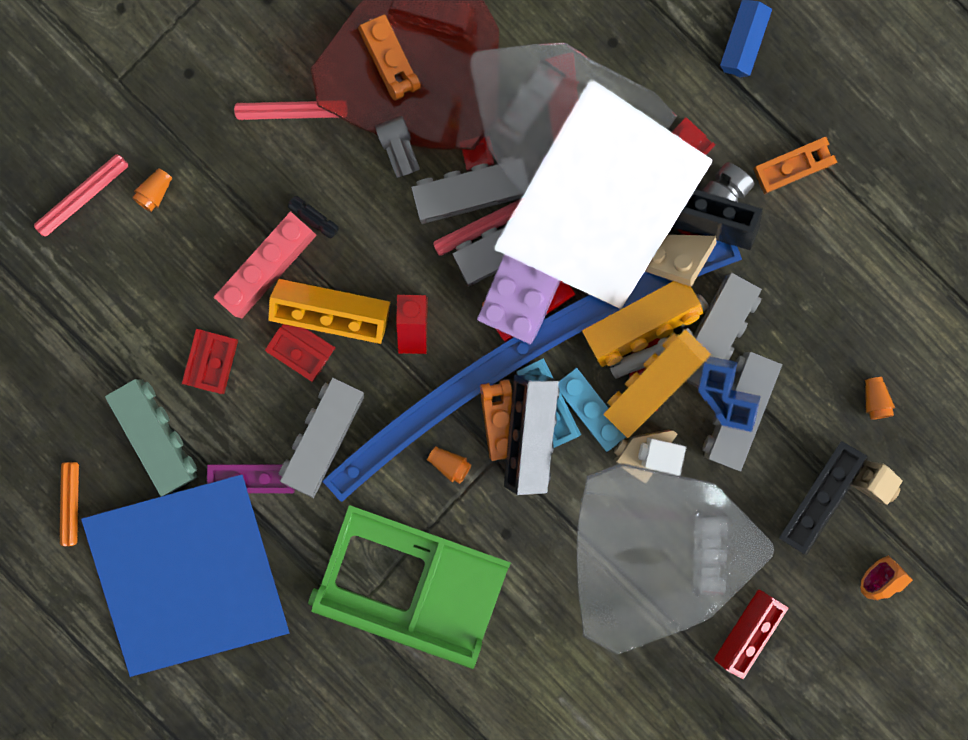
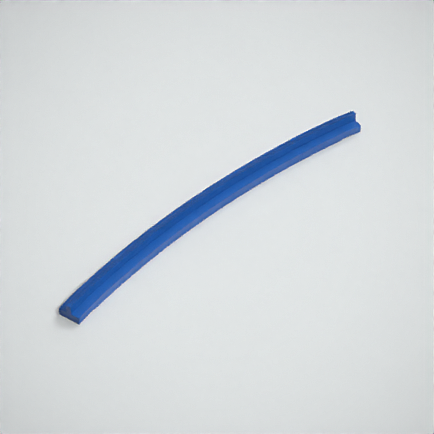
[322,240,742,502]

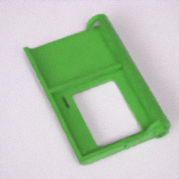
[308,505,511,669]

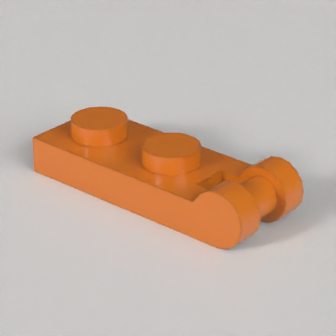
[358,14,421,100]
[753,137,838,194]
[480,379,512,461]

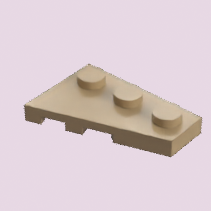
[645,235,717,287]

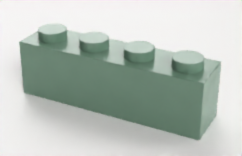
[105,379,198,496]

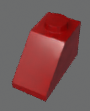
[397,295,428,354]

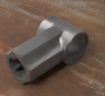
[375,116,420,178]

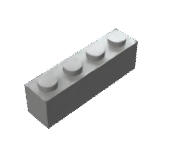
[412,156,530,224]
[453,218,513,287]
[686,273,762,388]
[702,352,783,471]
[279,378,364,498]

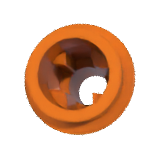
[132,168,172,212]
[865,377,895,420]
[427,447,471,484]

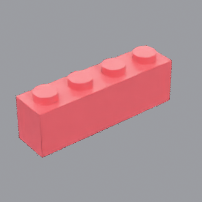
[214,211,317,318]

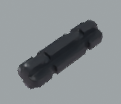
[288,196,339,239]

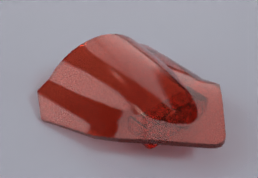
[311,0,500,150]

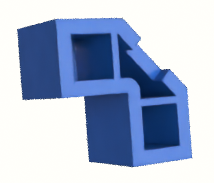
[699,356,761,432]

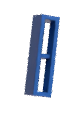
[720,0,772,77]

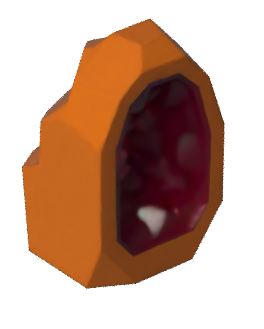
[860,555,913,600]

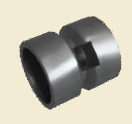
[702,162,754,201]

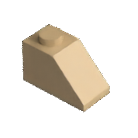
[614,430,677,481]
[852,461,902,505]

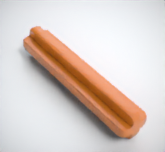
[60,462,79,546]

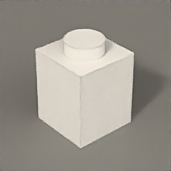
[638,438,686,476]

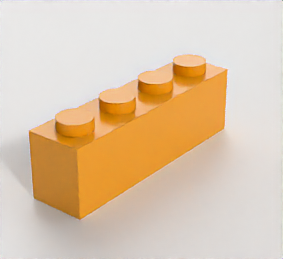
[268,279,390,344]
[582,281,703,367]
[603,330,711,438]

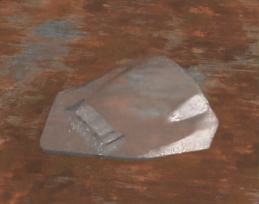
[470,43,677,197]
[577,463,774,655]

